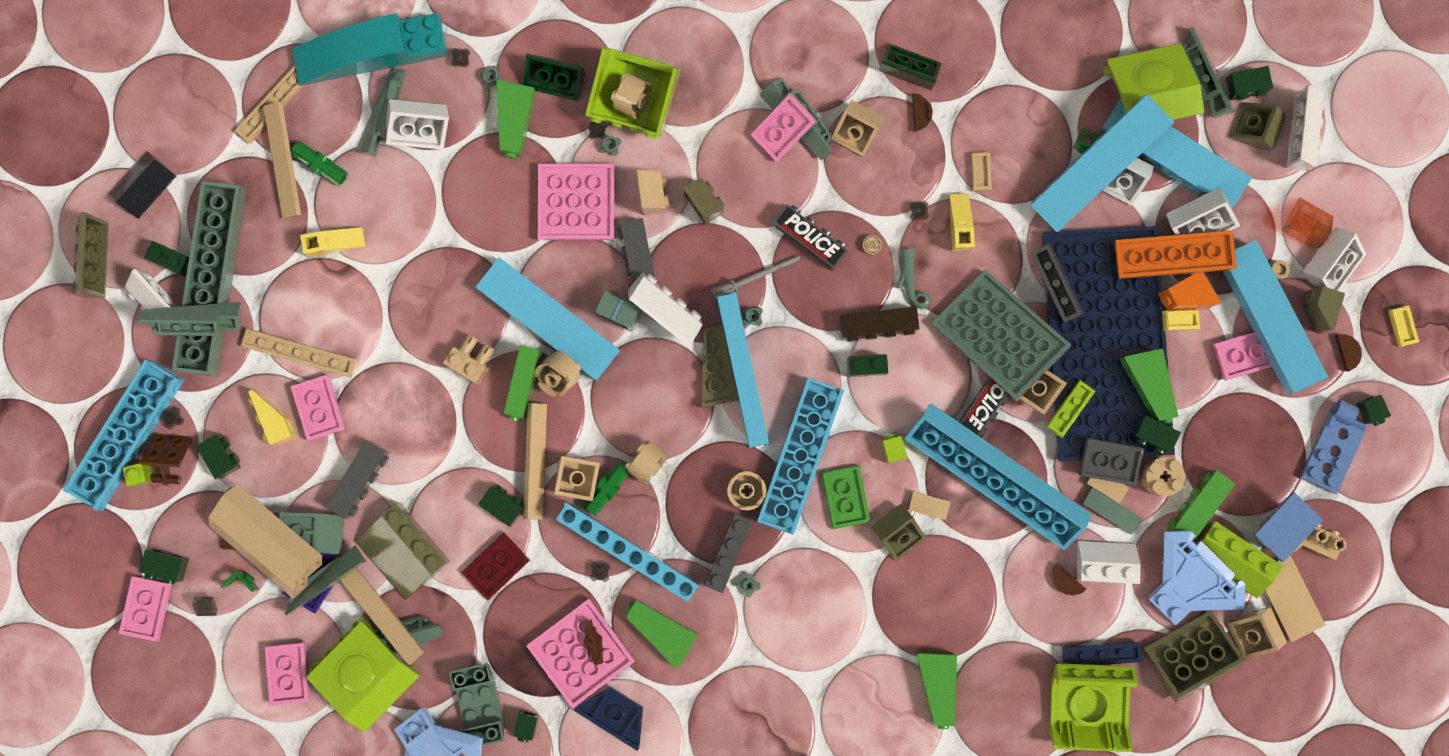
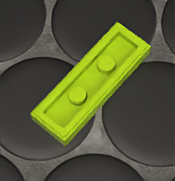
[1045,380,1095,438]

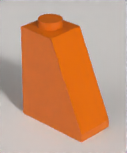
[1158,272,1221,311]

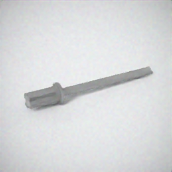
[711,256,800,300]

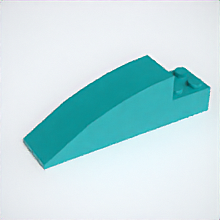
[292,13,449,86]

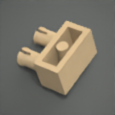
[443,333,495,385]
[1302,524,1347,560]

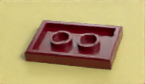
[461,532,530,601]

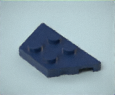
[574,686,643,751]

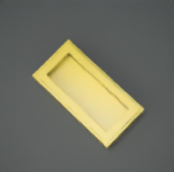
[1388,305,1419,347]
[1162,310,1200,331]

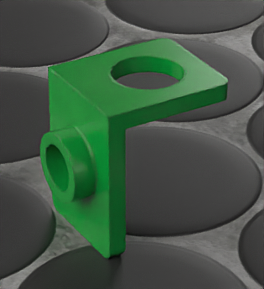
[1073,129,1098,154]
[220,570,259,592]

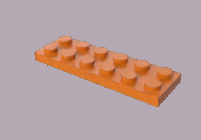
[1114,230,1237,279]

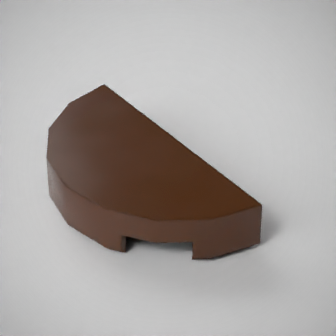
[912,93,933,132]
[1335,334,1362,372]
[1052,563,1086,596]

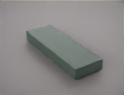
[1081,487,1142,534]

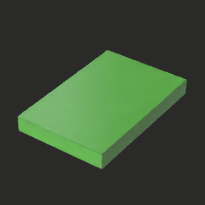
[821,465,871,529]

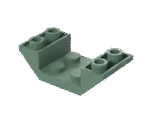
[273,512,344,555]
[449,663,504,746]

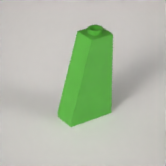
[496,80,536,159]
[504,345,544,421]
[1120,349,1179,424]
[626,599,697,669]
[916,651,957,729]

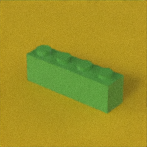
[1166,470,1236,542]

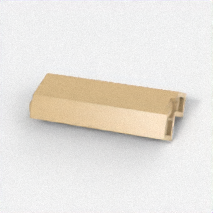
[208,483,322,599]

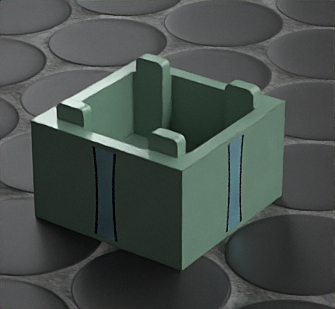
[595,290,642,332]

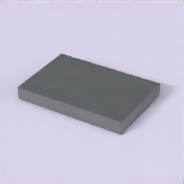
[1078,437,1144,486]

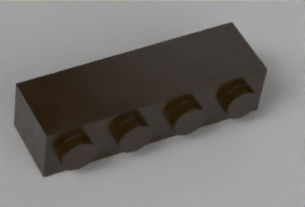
[839,306,920,342]

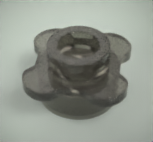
[451,48,470,67]
[588,122,608,139]
[910,201,929,220]
[161,407,184,429]
[590,562,610,582]

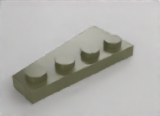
[701,325,739,408]

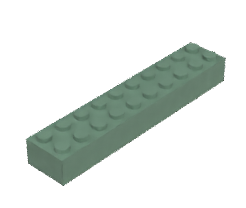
[172,180,247,377]

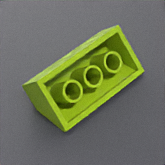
[1197,521,1284,598]

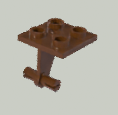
[140,434,192,486]

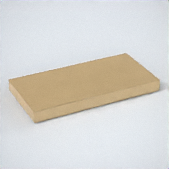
[1264,555,1326,642]

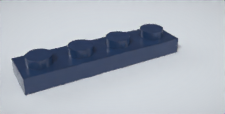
[1062,642,1142,665]

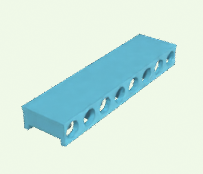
[1031,94,1175,232]
[1099,98,1252,209]
[1223,240,1329,395]
[476,257,621,381]
[717,292,769,448]
[63,360,185,511]
[757,377,844,535]
[556,502,700,602]

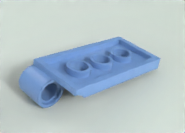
[1299,399,1367,494]

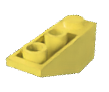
[949,194,975,251]
[300,227,366,257]
[248,390,296,445]

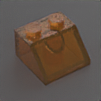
[1281,197,1334,249]

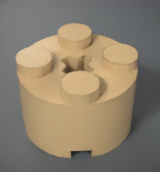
[611,73,652,119]
[534,350,581,397]
[625,440,669,485]
[1140,457,1185,496]
[727,471,766,510]

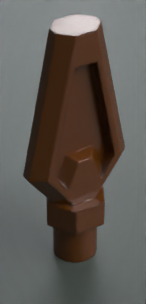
[583,619,603,665]

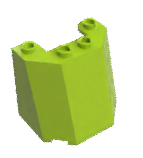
[585,47,681,139]

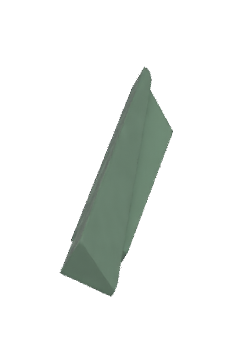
[1183,27,1236,118]
[355,68,406,157]
[760,78,832,160]
[138,302,241,336]
[285,545,366,616]
[373,616,443,654]

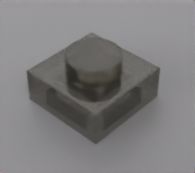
[192,597,218,616]

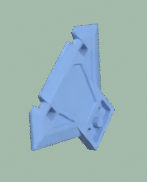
[1147,531,1246,625]
[394,707,483,756]

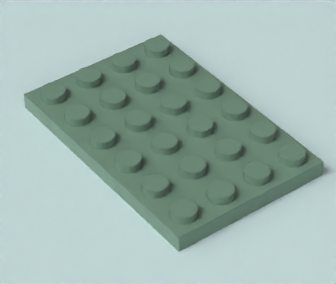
[932,269,1071,401]

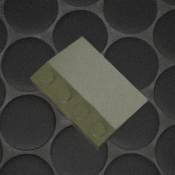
[73,212,109,298]
[356,503,450,600]
[1144,610,1246,703]

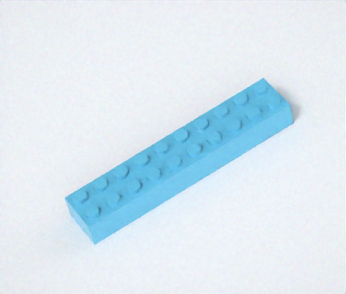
[905,403,1092,550]

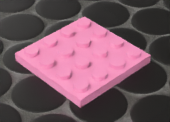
[538,164,615,240]
[526,598,635,709]

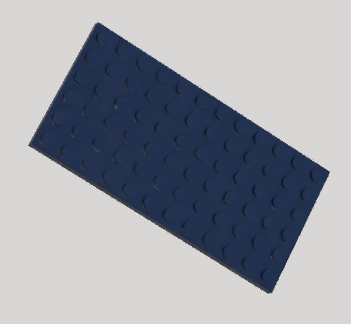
[1042,226,1175,461]

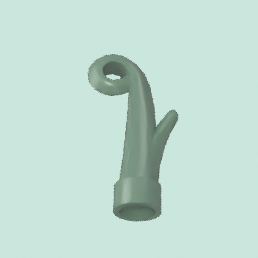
[897,248,930,309]

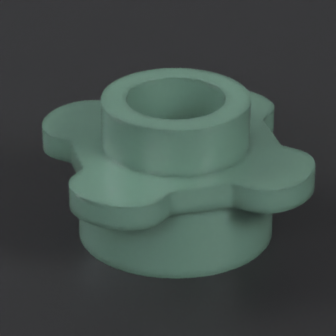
[480,66,503,88]
[600,135,621,156]
[744,307,763,326]
[737,574,761,597]

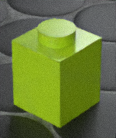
[881,433,908,463]
[123,463,153,487]

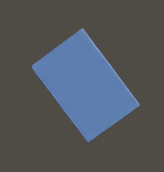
[1252,492,1323,562]

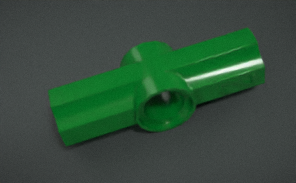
[291,141,348,186]
[583,461,630,516]

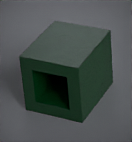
[1356,395,1391,426]
[513,710,540,742]

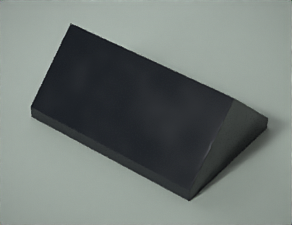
[109,151,177,219]

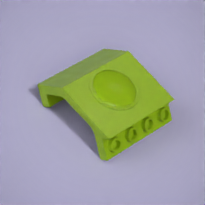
[1102,43,1204,120]
[306,616,420,733]
[1049,664,1138,752]

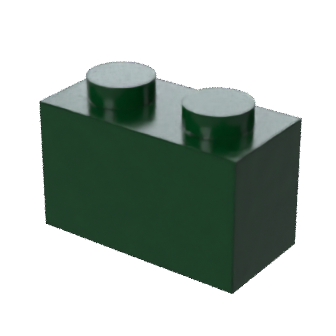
[1225,66,1273,101]
[144,241,189,277]
[847,354,888,378]
[1131,415,1181,455]
[196,434,241,479]
[478,485,524,527]
[139,548,189,584]

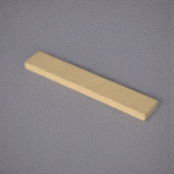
[234,65,304,144]
[263,102,301,219]
[240,328,357,378]
[523,403,547,520]
[340,568,425,665]

